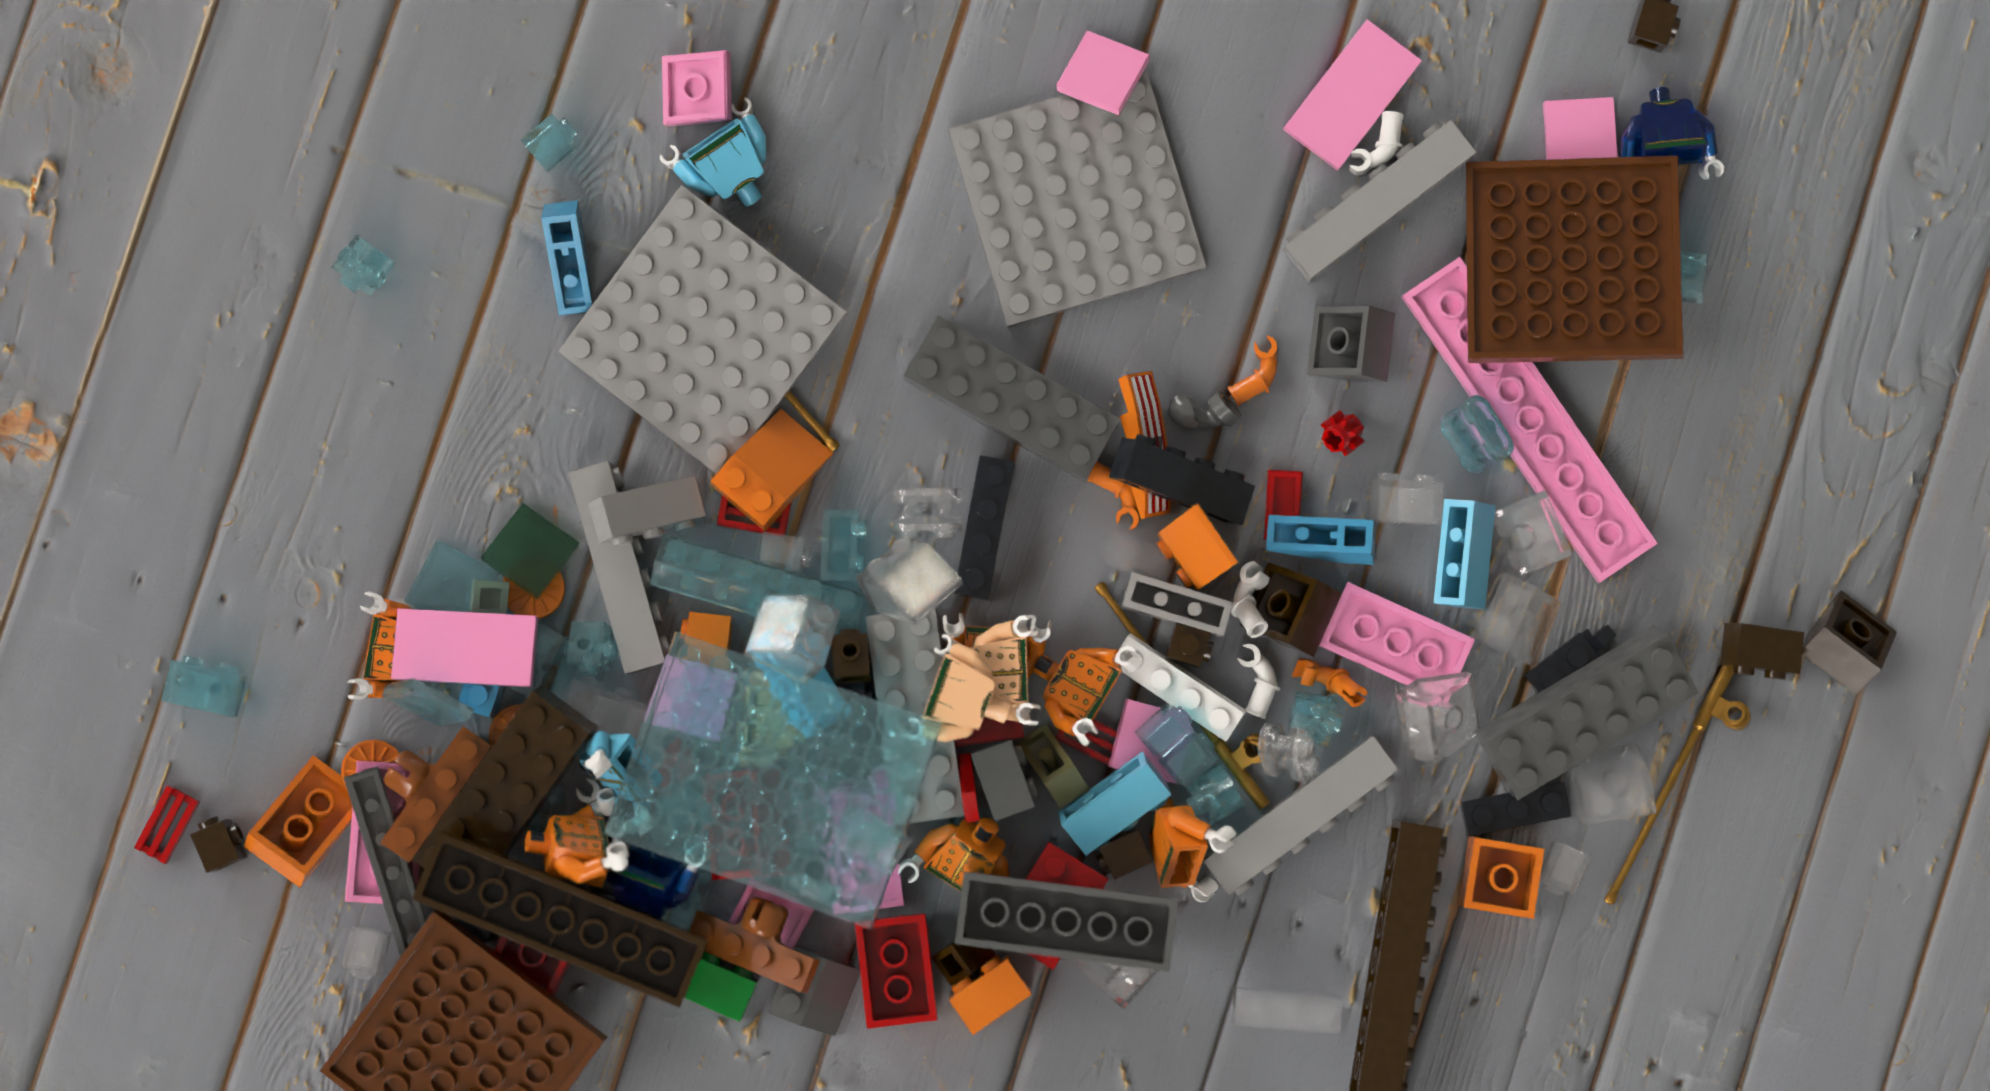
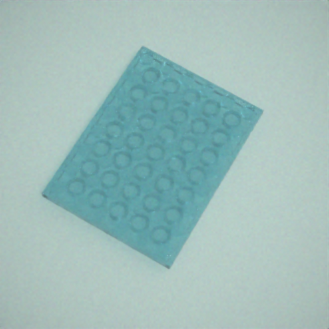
[604,632,943,929]

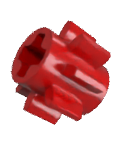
[1321,410,1364,456]

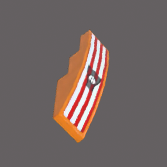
[1118,371,1170,519]

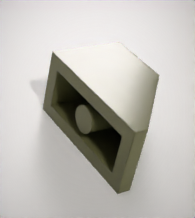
[1016,723,1089,809]

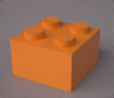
[1458,836,1545,919]
[949,954,1032,1035]

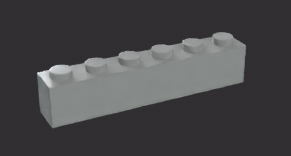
[1283,120,1477,283]
[568,461,672,675]
[1203,736,1398,896]

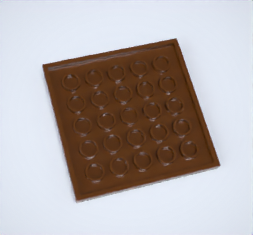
[1466,155,1683,363]
[320,909,607,1091]

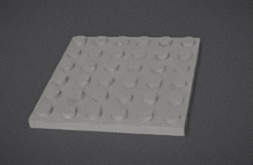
[948,70,1206,328]
[558,185,848,474]

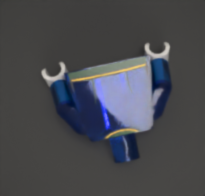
[1620,87,1724,180]
[606,816,712,918]

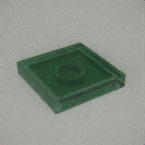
[481,503,580,600]

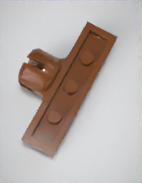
[380,726,492,863]
[689,897,820,994]

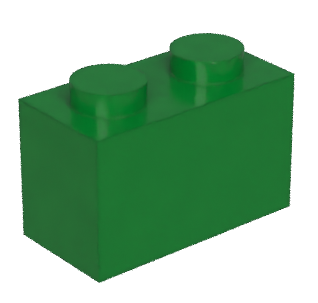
[684,951,759,1022]

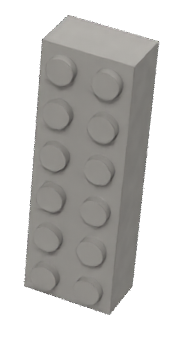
[865,606,965,826]

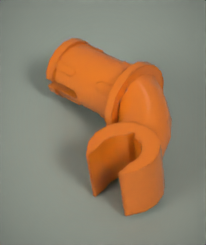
[1227,335,1278,407]
[1088,461,1141,530]
[1292,658,1367,707]

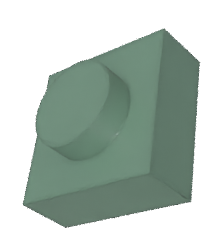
[469,578,510,614]

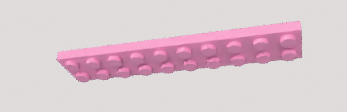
[1401,257,1658,583]

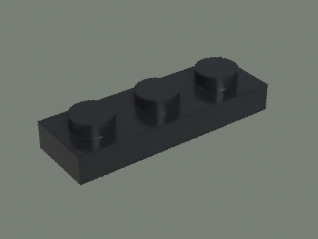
[1460,782,1571,837]

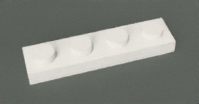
[1118,633,1247,742]

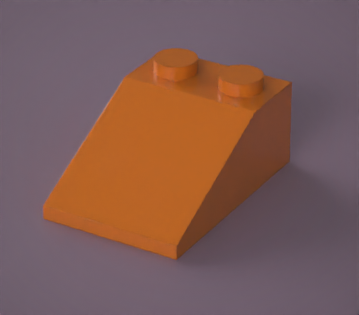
[710,409,834,532]
[1156,504,1238,591]
[244,755,352,888]

